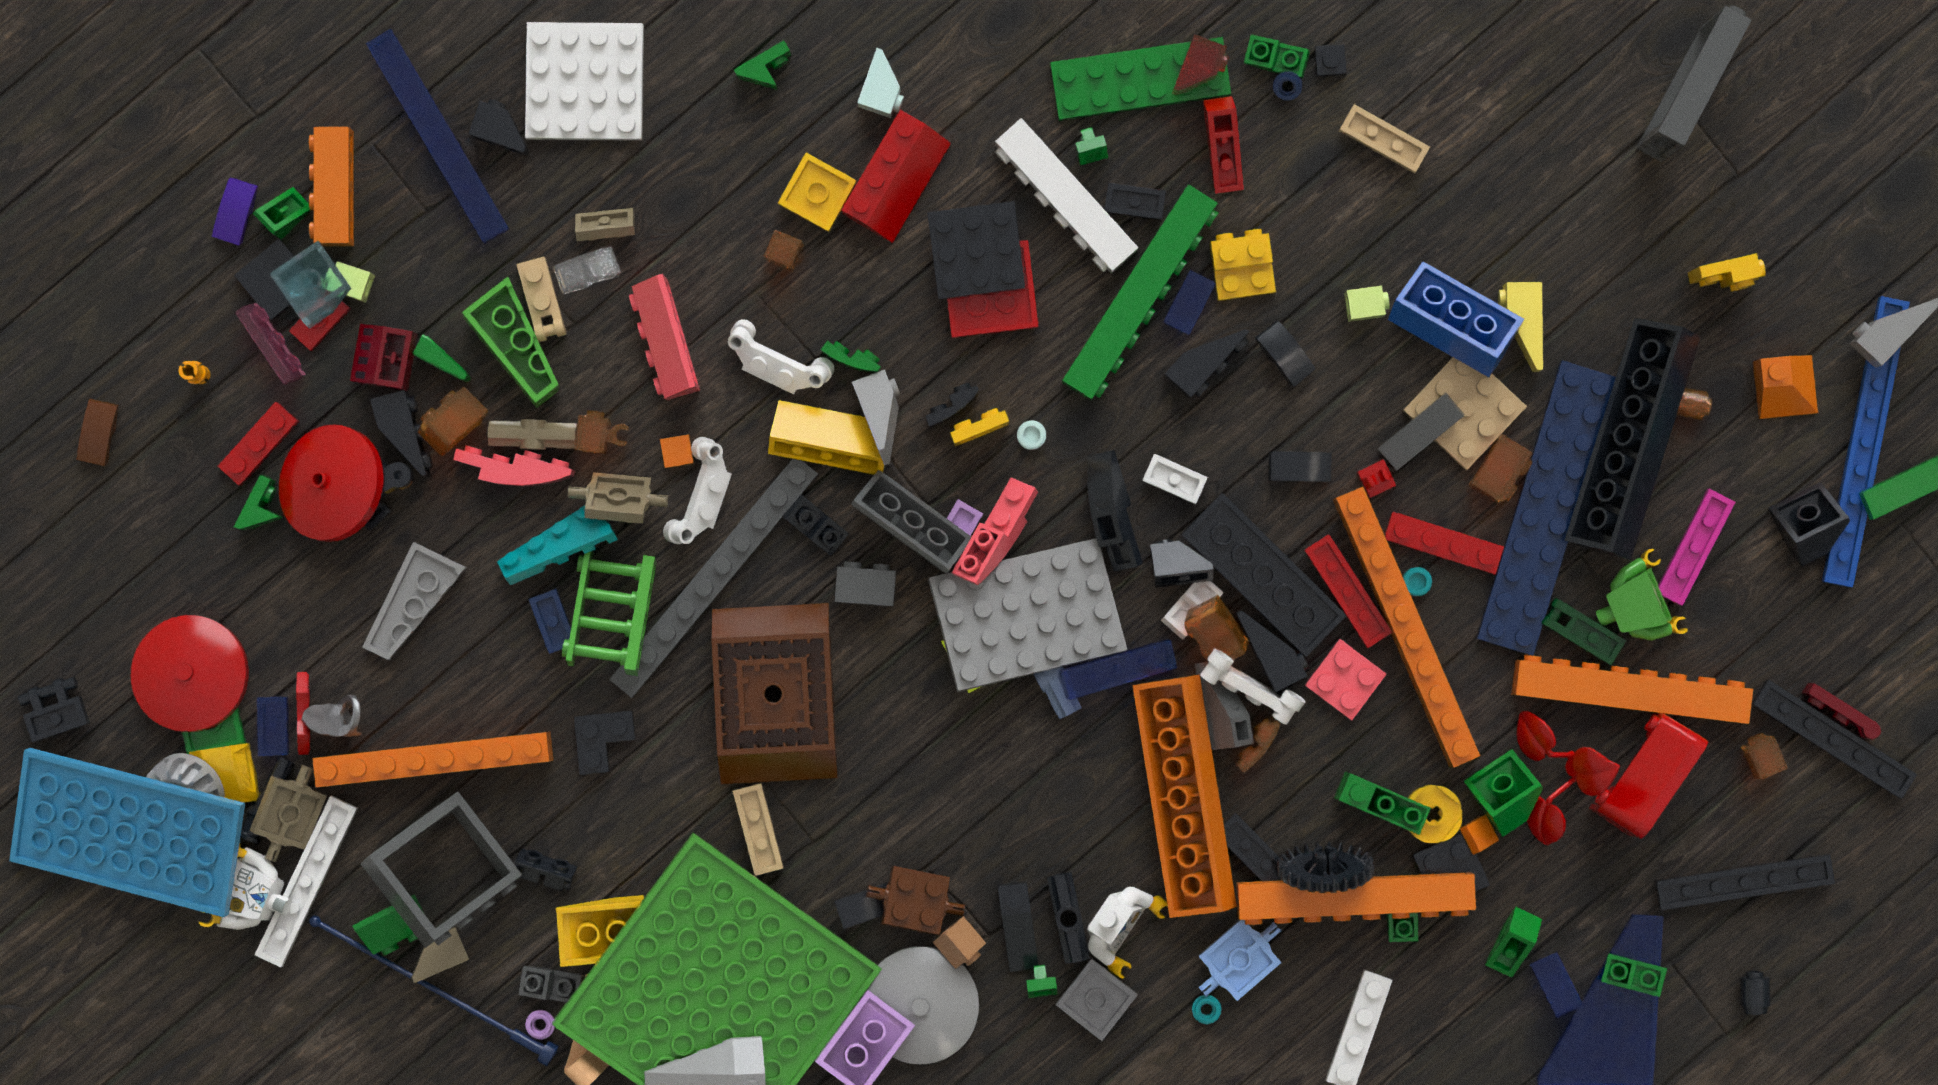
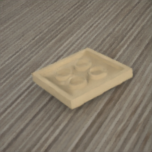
[1402,357,1527,470]

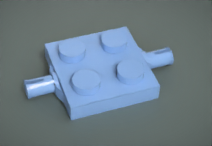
[1198,920,1281,1001]

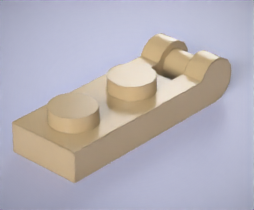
[516,257,567,342]

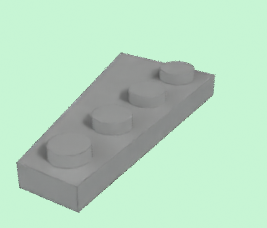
[363,542,467,660]

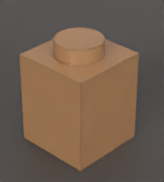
[933,916,986,969]

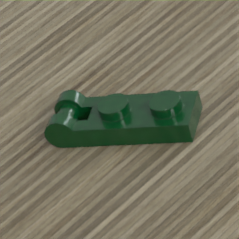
[1541,598,1626,666]

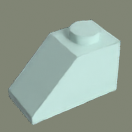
[857,48,904,118]

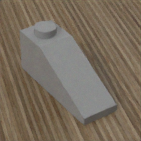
[1850,298,1938,368]
[852,369,900,465]

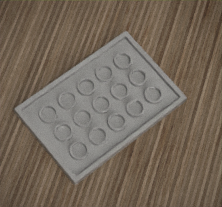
[928,538,1127,692]

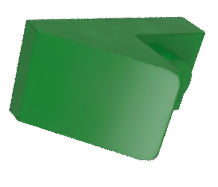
[734,40,791,89]
[234,475,283,530]

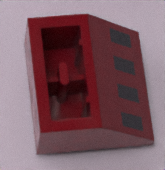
[350,324,418,391]

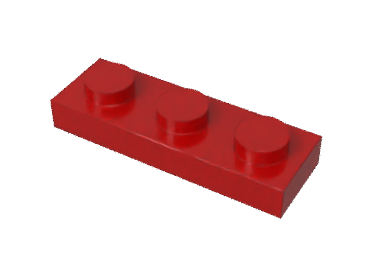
[217,402,299,486]

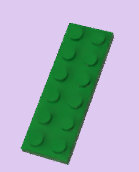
[1050,37,1231,121]

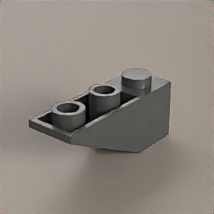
[1195,661,1254,750]

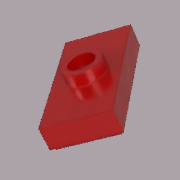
[289,289,351,351]

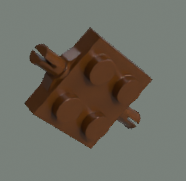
[866,866,965,936]

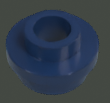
[1273,71,1302,101]

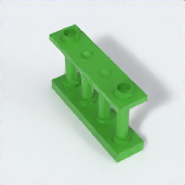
[562,551,657,676]

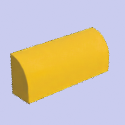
[768,400,885,475]

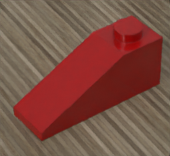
[1203,96,1244,194]

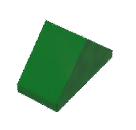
[253,187,311,239]

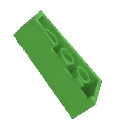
[462,277,559,408]

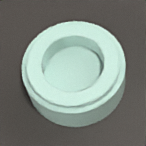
[1017,420,1046,450]

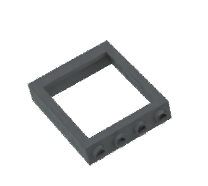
[1636,5,1752,162]

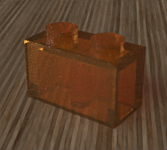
[418,387,488,457]
[1468,434,1533,504]
[1184,595,1249,661]

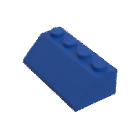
[1388,262,1524,377]

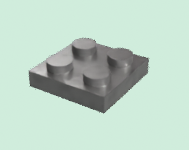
[1056,958,1138,1041]

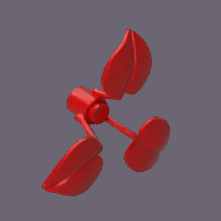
[1517,711,1620,846]

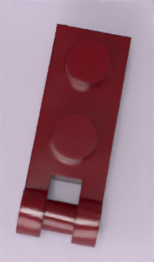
[1802,683,1881,739]

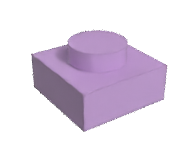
[947,499,983,536]

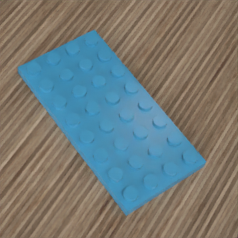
[9,748,245,917]

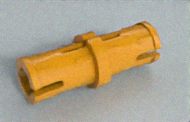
[178,361,211,384]

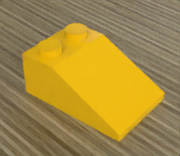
[556,895,644,967]

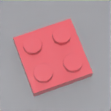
[1304,639,1386,720]

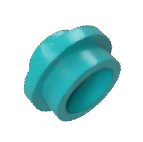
[1192,995,1221,1024]

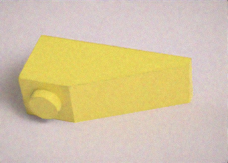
[1498,282,1543,372]

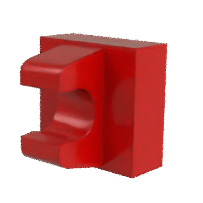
[1356,459,1396,498]

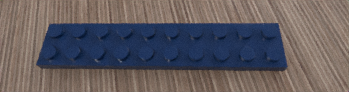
[1476,360,1616,656]

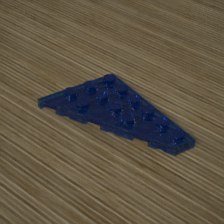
[1537,914,1664,1085]

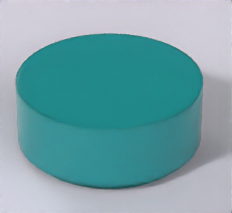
[1403,567,1432,596]

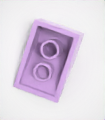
[814,990,915,1085]

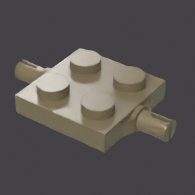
[568,472,668,523]
[249,765,327,862]

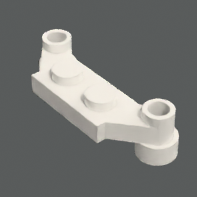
[728,320,834,394]
[663,437,732,544]
[1200,649,1305,725]

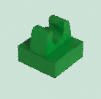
[1076,127,1108,165]
[1026,965,1058,998]

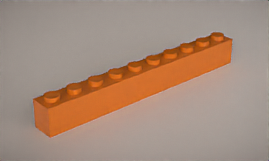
[1333,487,1480,768]

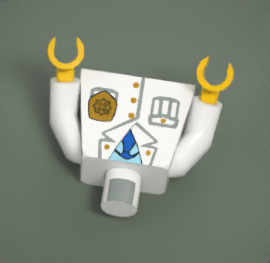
[198,843,292,930]
[1087,887,1168,979]

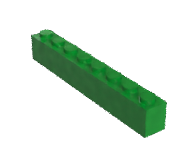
[1062,184,1218,401]

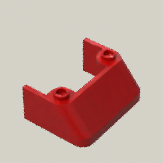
[1589,712,1708,839]

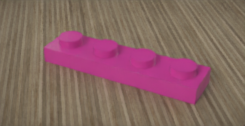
[1658,489,1735,606]

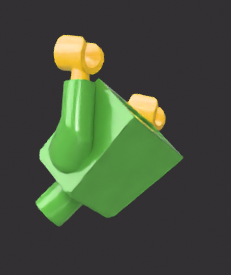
[1596,549,1688,641]

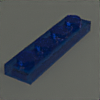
[1060,639,1177,700]

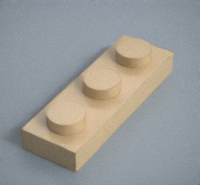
[1339,104,1430,174]
[733,783,784,876]

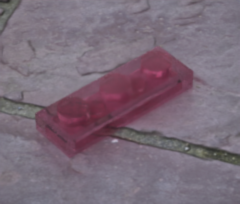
[235,303,306,385]

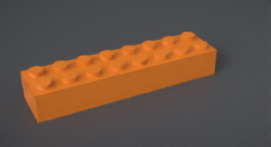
[1133,674,1237,918]

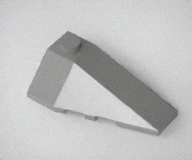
[644,1036,766,1085]

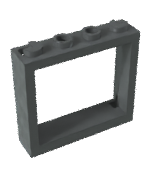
[361,792,522,948]

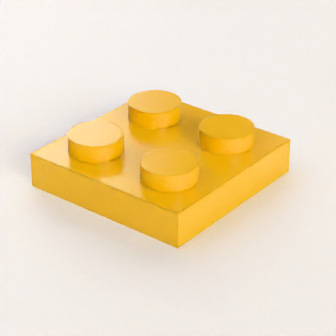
[778,153,857,232]
[950,408,1009,447]

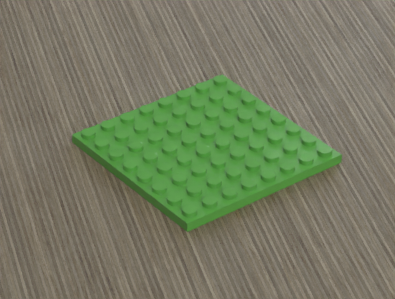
[552,832,882,1085]

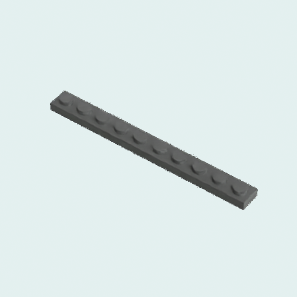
[609,459,818,698]

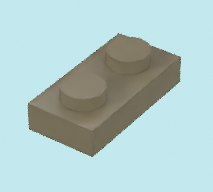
[575,208,635,241]

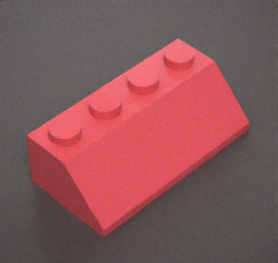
[629,273,700,400]

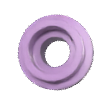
[525,1010,555,1040]

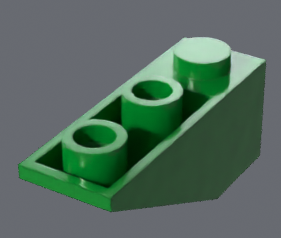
[1334,771,1431,835]

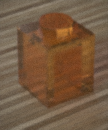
[764,230,804,271]
[1741,733,1788,780]

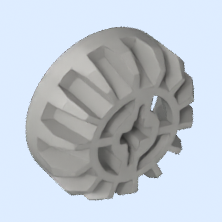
[146,753,225,798]

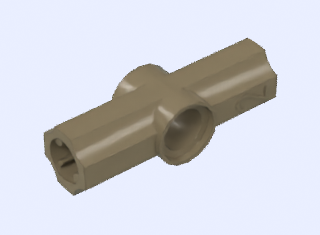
[488,419,578,450]

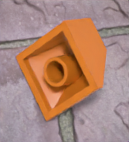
[1753,355,1818,419]

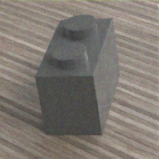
[835,562,896,606]

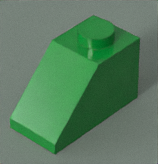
[1486,907,1542,977]

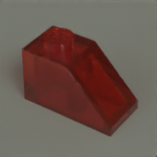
[1172,34,1230,95]

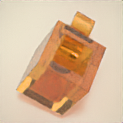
[574,410,629,454]

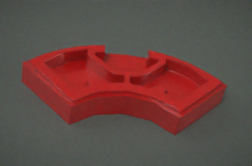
[296,672,310,755]

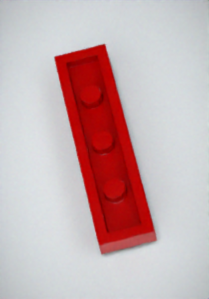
[1385,512,1504,575]
[1304,534,1393,648]

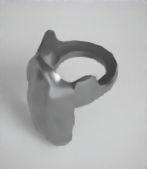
[301,695,362,737]

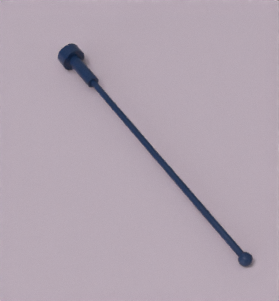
[309,916,559,1067]

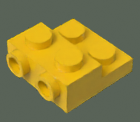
[1210,229,1276,301]
[1688,253,1766,292]

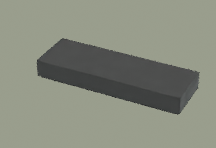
[1378,392,1465,471]

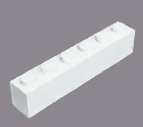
[995,118,1138,274]

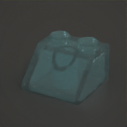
[270,241,351,329]

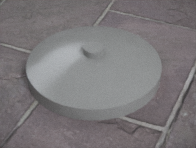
[863,946,979,1064]

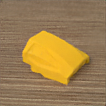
[189,743,259,803]

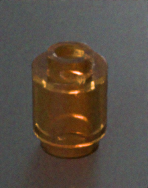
[1677,387,1712,420]

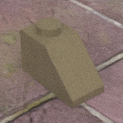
[411,927,469,983]

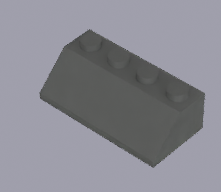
[851,470,971,574]

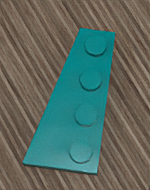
[497,505,618,585]

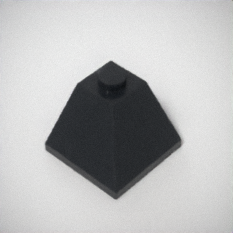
[1768,482,1850,566]

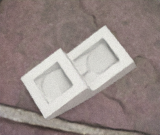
[1161,581,1224,640]

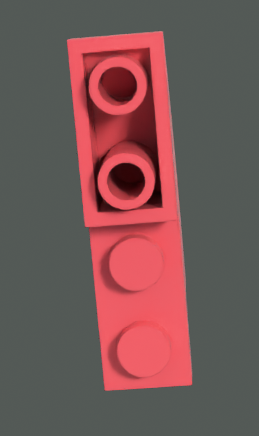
[453,445,575,486]
[952,477,1038,585]

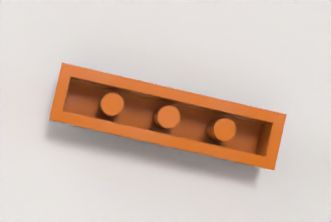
[309,127,354,246]

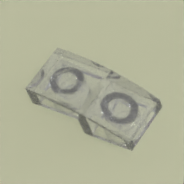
[553,246,621,294]

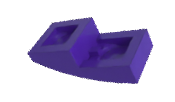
[212,177,258,245]

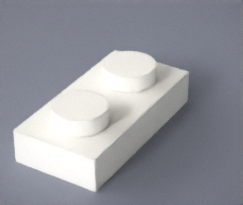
[1142,454,1208,504]

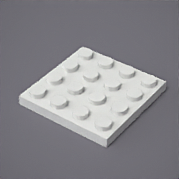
[525,22,644,141]

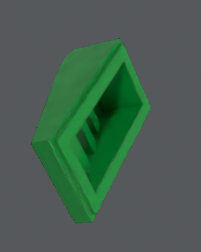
[413,334,471,383]

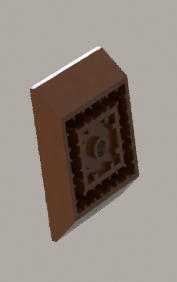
[711,603,838,784]

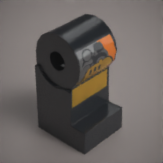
[376,462,414,510]

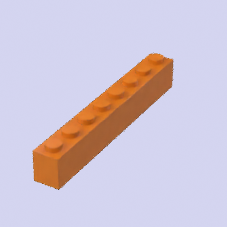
[1511,655,1753,724]
[313,731,554,787]
[1236,872,1476,925]

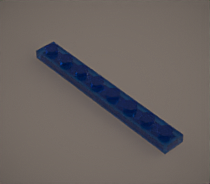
[366,29,510,244]

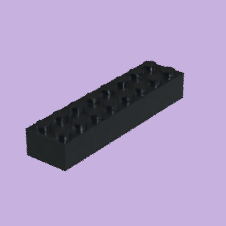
[1565,318,1701,560]

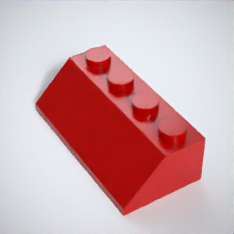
[841,109,951,243]

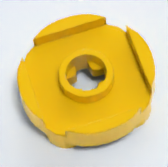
[1408,785,1462,843]

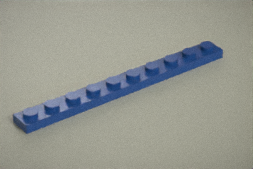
[1822,296,1910,588]

